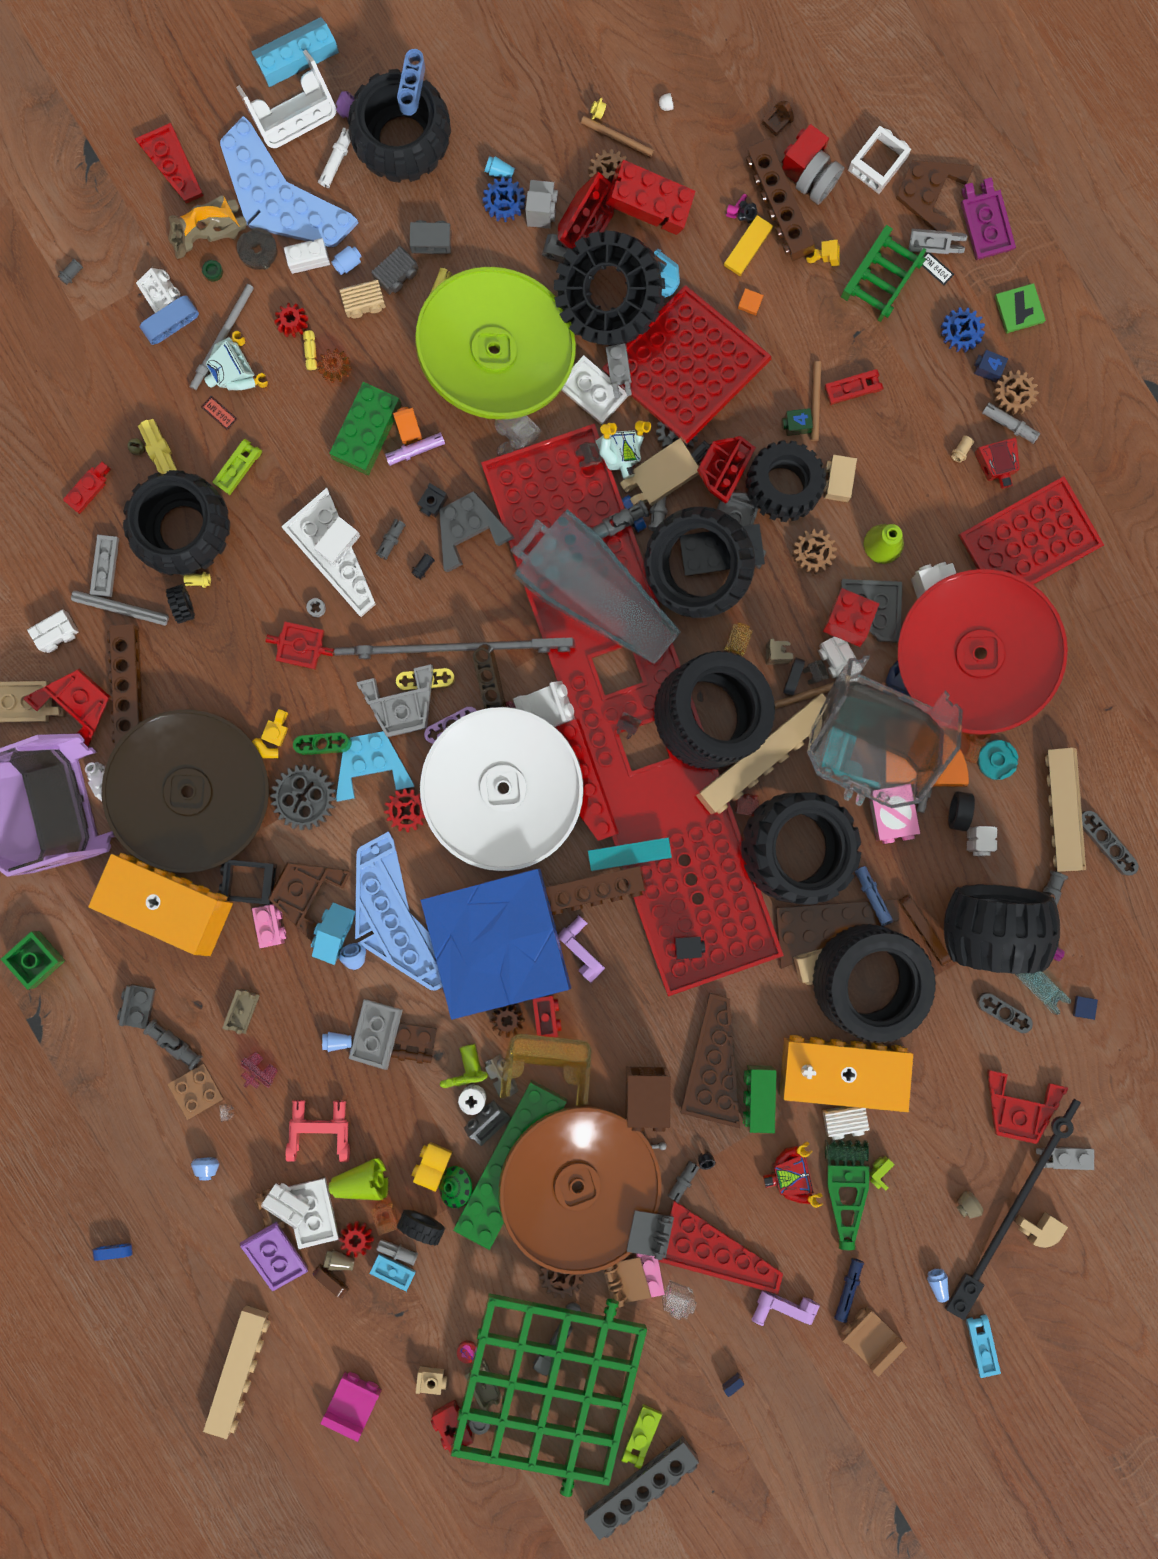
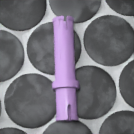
[385,432,445,466]

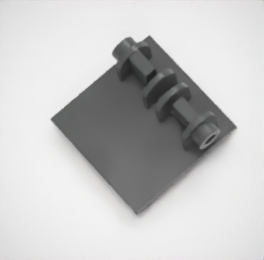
[626,1210,674,1260]

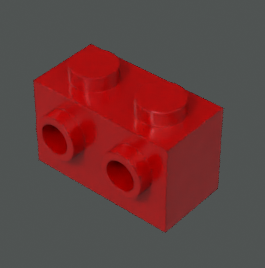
[533,994,562,1039]

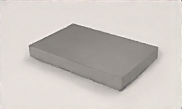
[349,999,403,1070]

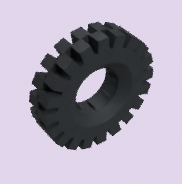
[554,230,665,345]

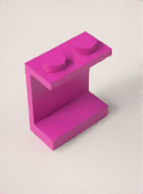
[321,1372,382,1442]

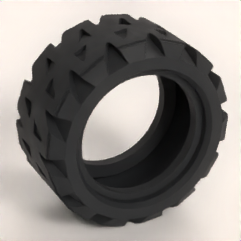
[741,792,861,905]

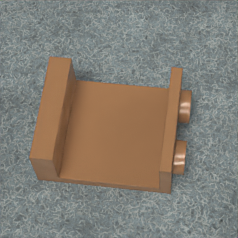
[839,1306,907,1377]

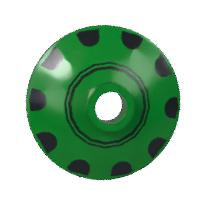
[439,1166,472,1208]

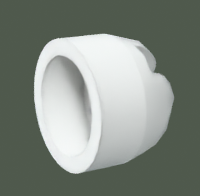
[659,93,674,111]

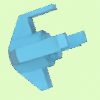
[654,249,680,297]

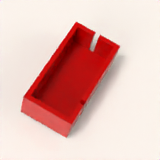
[605,160,696,235]

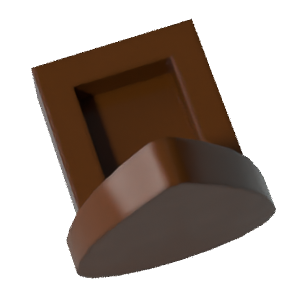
[762,101,794,136]

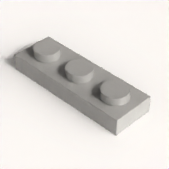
[90,535,119,597]

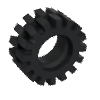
[166,584,195,623]

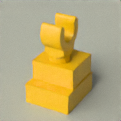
[806,240,840,266]

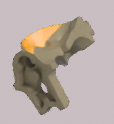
[168,195,247,259]

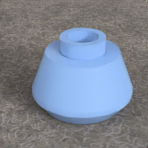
[339,943,366,970]
[191,1157,219,1180]

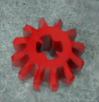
[274,302,309,338]
[339,1221,374,1258]

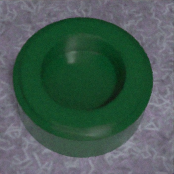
[202,260,223,282]

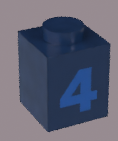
[974,350,1008,383]

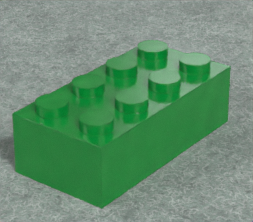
[329,382,402,476]

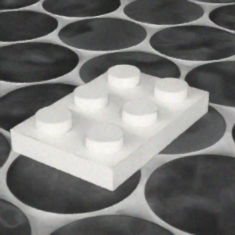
[562,355,628,425]
[289,1177,339,1249]

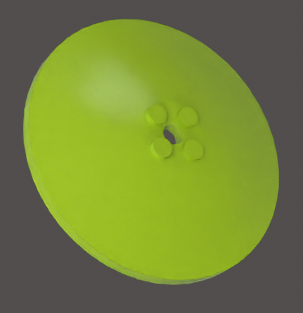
[415,267,576,419]

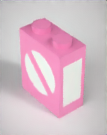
[868,786,920,844]

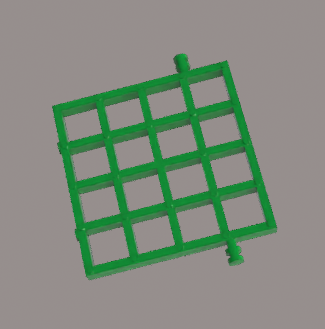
[451,1293,647,1497]

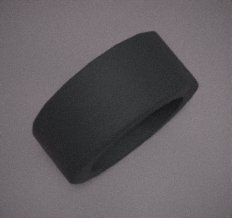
[948,791,975,831]

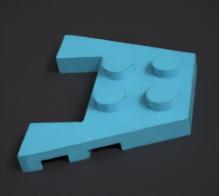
[336,731,415,802]

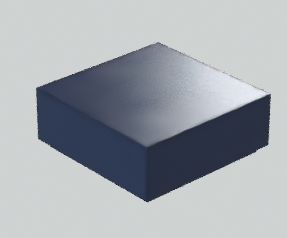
[1073,996,1098,1020]
[722,1373,744,1397]

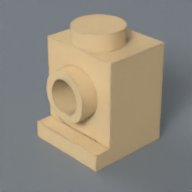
[416,1366,447,1395]

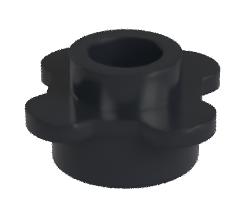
[737,201,757,223]

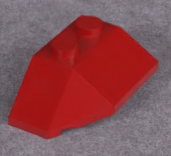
[558,172,614,249]
[697,436,756,504]

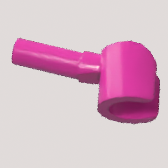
[726,194,747,218]

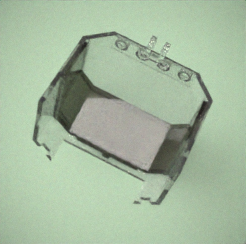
[807,655,963,808]

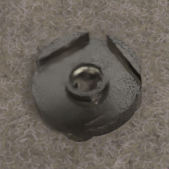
[237,228,278,270]

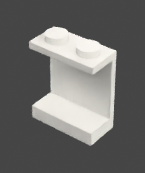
[513,681,575,727]

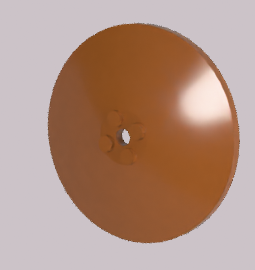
[499,1106,662,1275]

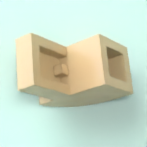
[1015,1212,1068,1248]

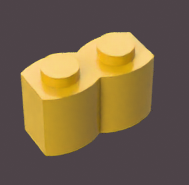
[411,1142,453,1192]

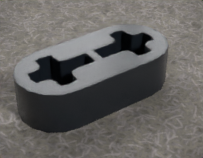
[783,657,805,696]

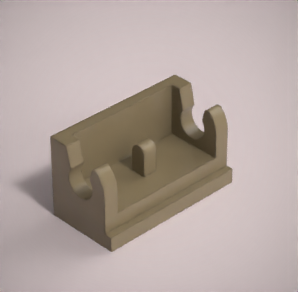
[766,639,793,665]
[222,988,260,1034]
[464,1360,503,1411]

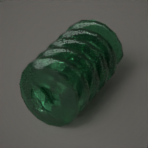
[825,1139,869,1167]

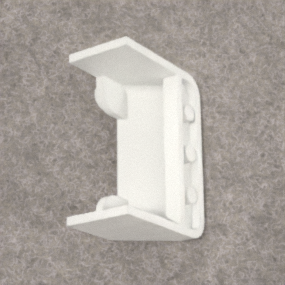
[236,50,336,148]

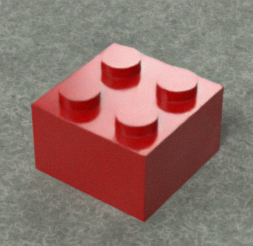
[781,124,829,183]
[823,588,880,647]

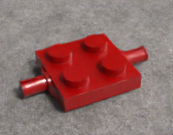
[265,621,334,670]

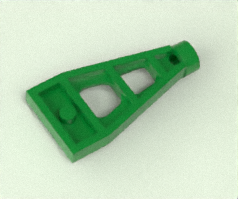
[827,1164,869,1250]

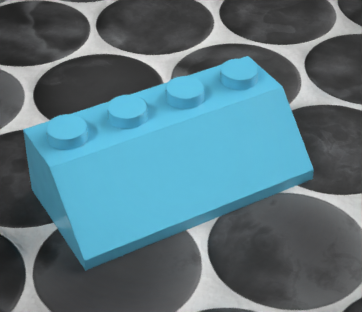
[251,17,339,87]

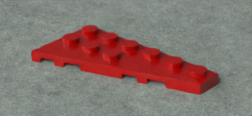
[555,718,619,841]
[658,1200,783,1294]

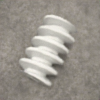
[458,1084,487,1115]

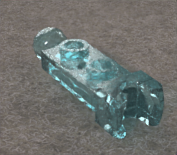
[1015,971,1071,1015]

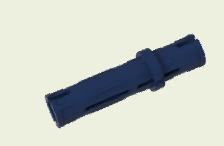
[834,1258,864,1323]

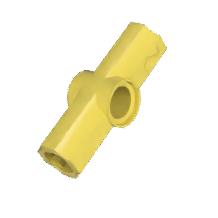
[138,419,177,474]

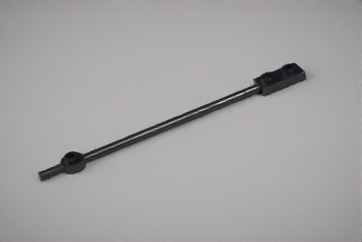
[945,1099,1081,1320]

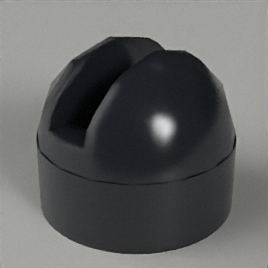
[698,1152,716,1170]

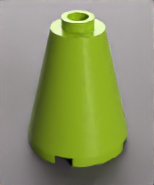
[864,524,904,564]
[329,1158,388,1201]

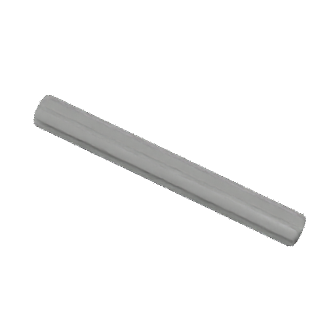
[71,591,169,626]

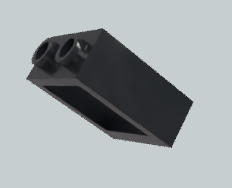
[218,860,277,905]

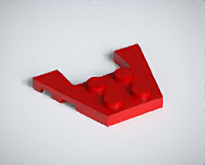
[23,668,110,747]
[987,1070,1068,1144]

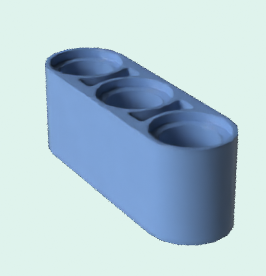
[397,49,425,116]
[140,296,199,345]

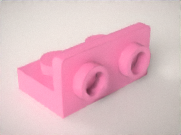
[252,904,287,948]

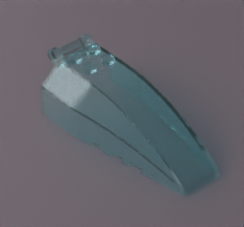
[510,509,680,664]

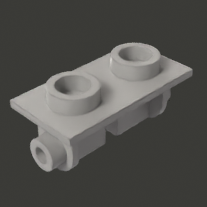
[484,1054,519,1099]

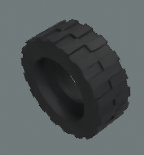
[397,1210,445,1246]

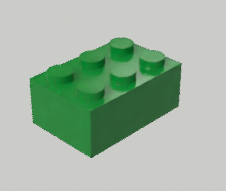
[742,1065,776,1133]

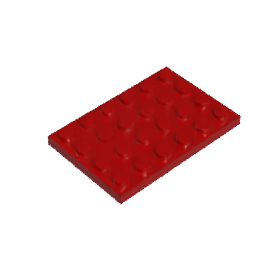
[958,476,1104,585]

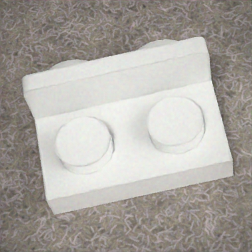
[136,268,180,313]

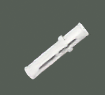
[318,128,351,188]

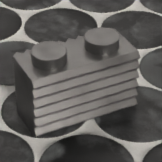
[371,246,418,295]

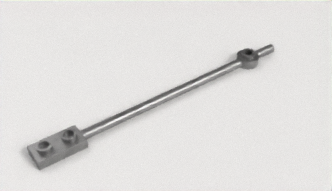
[334,638,575,659]

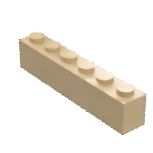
[1045,748,1086,872]
[203,1305,270,1439]

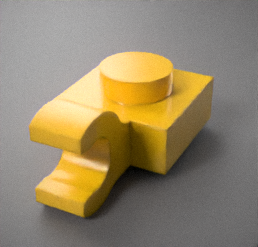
[261,709,288,746]

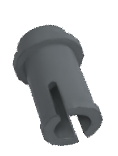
[58,259,83,285]

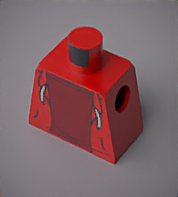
[974,437,1020,489]

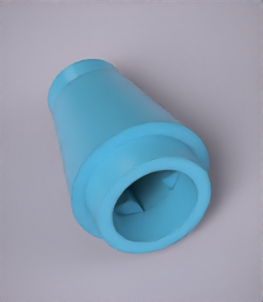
[484,156,515,179]

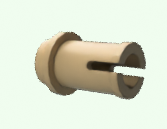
[951,436,974,463]

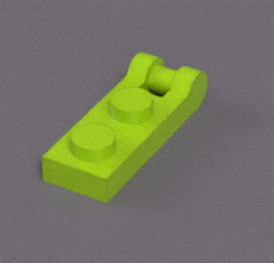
[212,439,262,495]
[621,1404,662,1469]

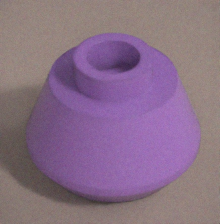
[336,91,354,118]

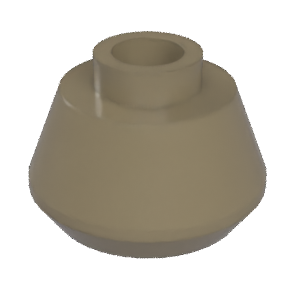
[956,1191,984,1219]

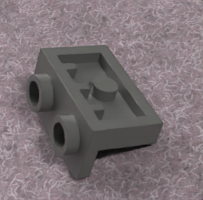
[117,984,156,1029]

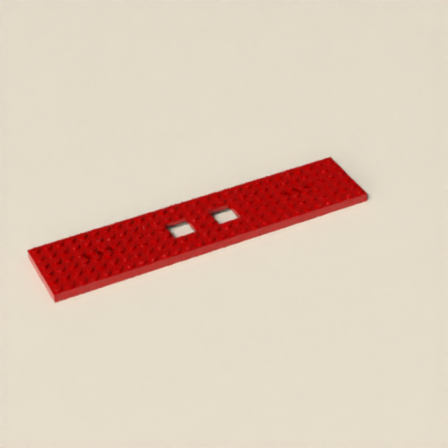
[481,423,784,996]

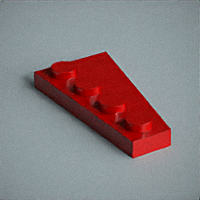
[135,123,204,204]

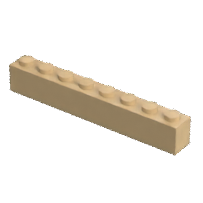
[696,693,835,814]

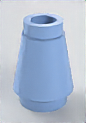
[322,1032,351,1052]
[927,1269,949,1302]

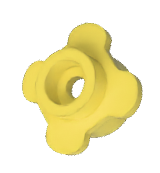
[590,97,606,120]

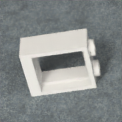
[848,126,911,194]

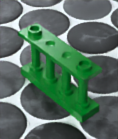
[841,225,926,322]

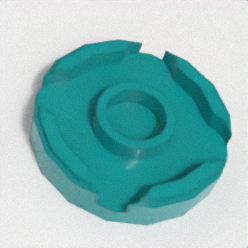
[977,740,1018,780]

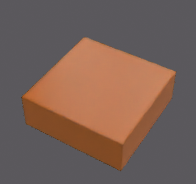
[738,288,764,316]

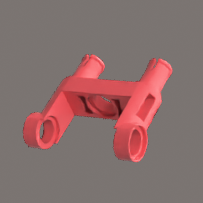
[286,1100,350,1162]

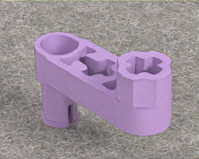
[558,915,605,983]
[751,1290,820,1326]

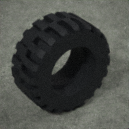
[746,440,826,522]

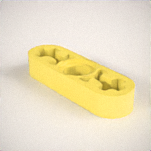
[396,668,455,691]

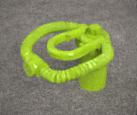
[440,1044,488,1088]

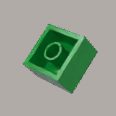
[1,931,66,990]

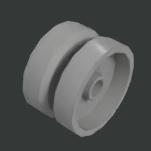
[795,150,845,205]

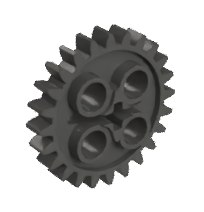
[270,765,337,830]

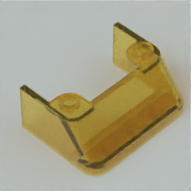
[500,1034,592,1106]

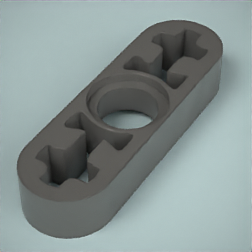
[977,993,1033,1033]

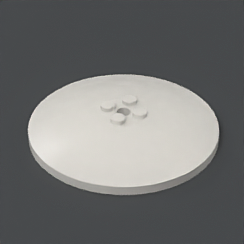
[420,707,584,871]

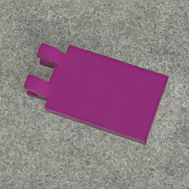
[961,177,1016,260]

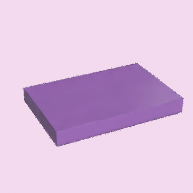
[240,1222,308,1292]

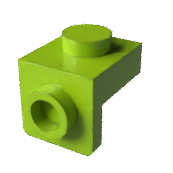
[869,1156,895,1191]

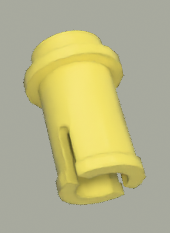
[184,572,211,588]

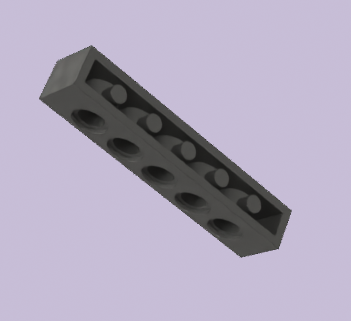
[584,1436,699,1540]

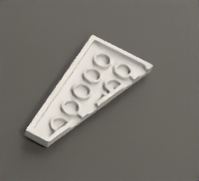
[282,488,376,617]

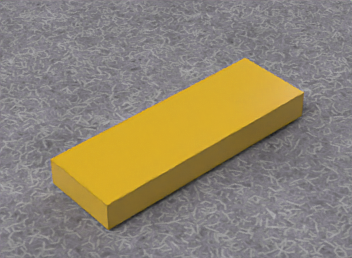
[724,215,773,276]

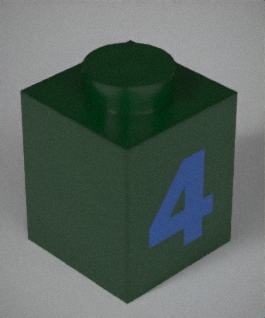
[782,408,813,436]

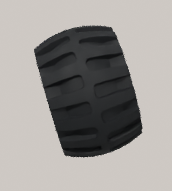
[644,507,755,618]
[944,884,1060,974]

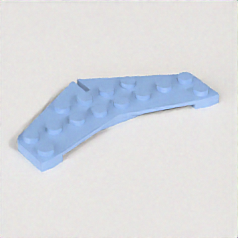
[220,116,359,247]
[355,831,443,990]

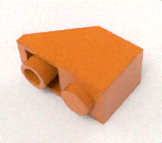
[393,407,422,446]

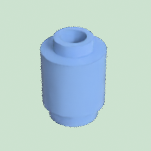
[331,246,362,275]

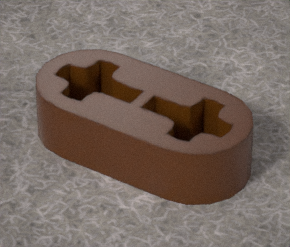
[313,1264,349,1298]

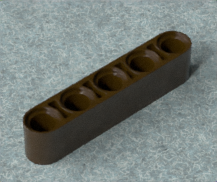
[473,644,507,709]

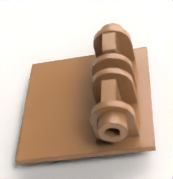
[167,1064,223,1120]
[603,1257,651,1308]

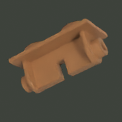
[255,1188,285,1229]

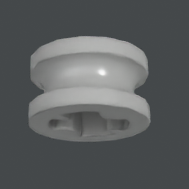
[306,598,326,617]

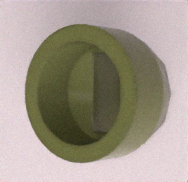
[128,438,145,456]

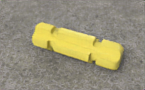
[303,330,317,370]

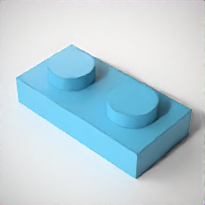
[369,1253,416,1292]

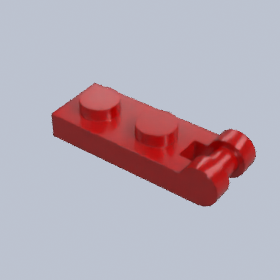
[824,369,884,405]

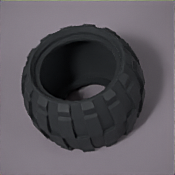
[348,69,451,183]
[123,470,230,576]

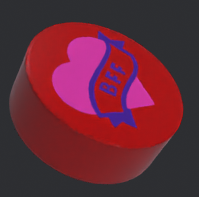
[457,1341,476,1363]

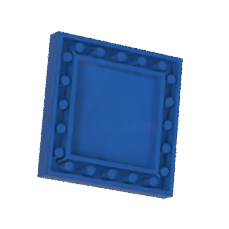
[421,869,571,1020]

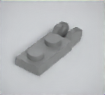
[908,229,967,254]
[606,343,632,398]
[1036,1147,1094,1170]

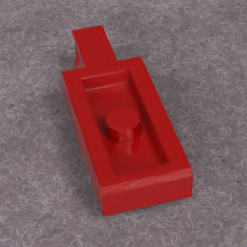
[63,462,111,514]

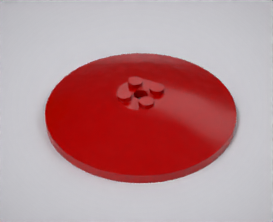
[898,569,1068,735]

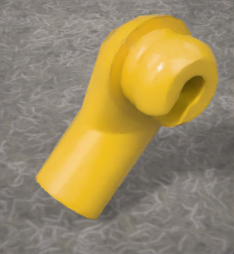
[252,738,278,758]

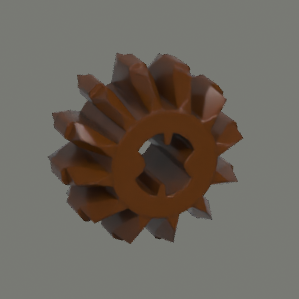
[490,1004,525,1038]

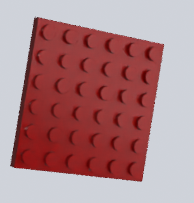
[602,285,772,444]

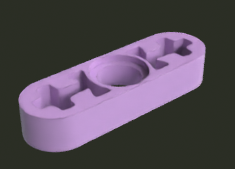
[424,707,477,744]

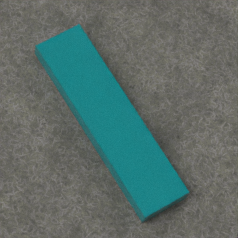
[588,837,672,871]

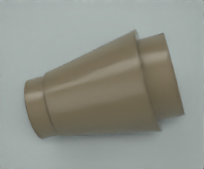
[323,1249,355,1271]

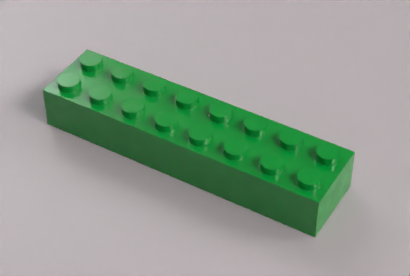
[453,1080,567,1250]

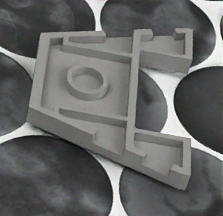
[357,664,433,737]

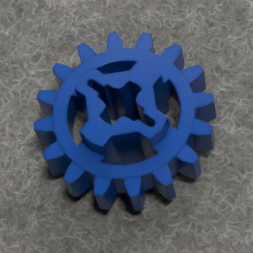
[482,177,526,222]
[940,307,985,352]

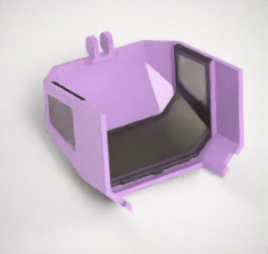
[0,734,115,877]

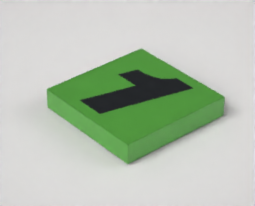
[994,283,1046,334]

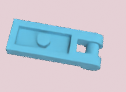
[966,1314,1001,1378]

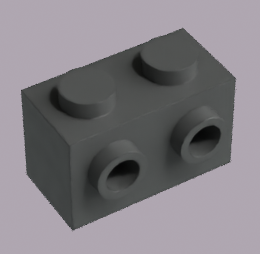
[410,220,452,254]

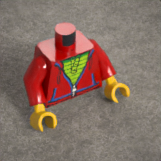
[763,1142,823,1208]

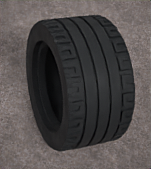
[654,651,775,769]
[812,924,936,1043]

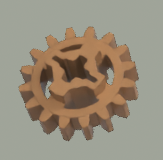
[588,149,627,183]
[993,370,1039,415]
[792,529,837,574]

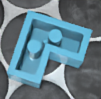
[311,903,356,965]

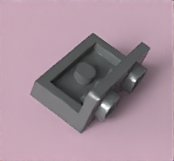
[464,1100,511,1146]

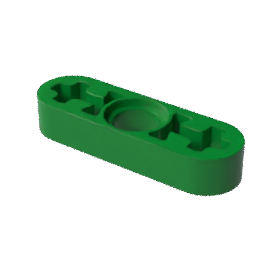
[293,732,352,755]

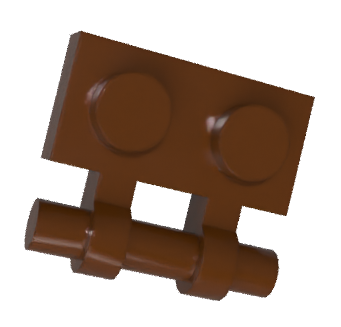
[391,1023,437,1064]

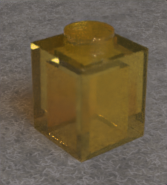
[724,623,753,656]

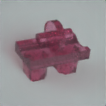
[241,1052,278,1089]

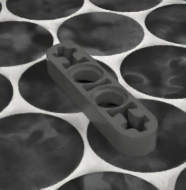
[1082,811,1139,876]

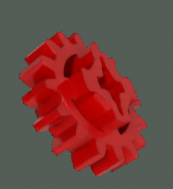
[384,788,425,832]

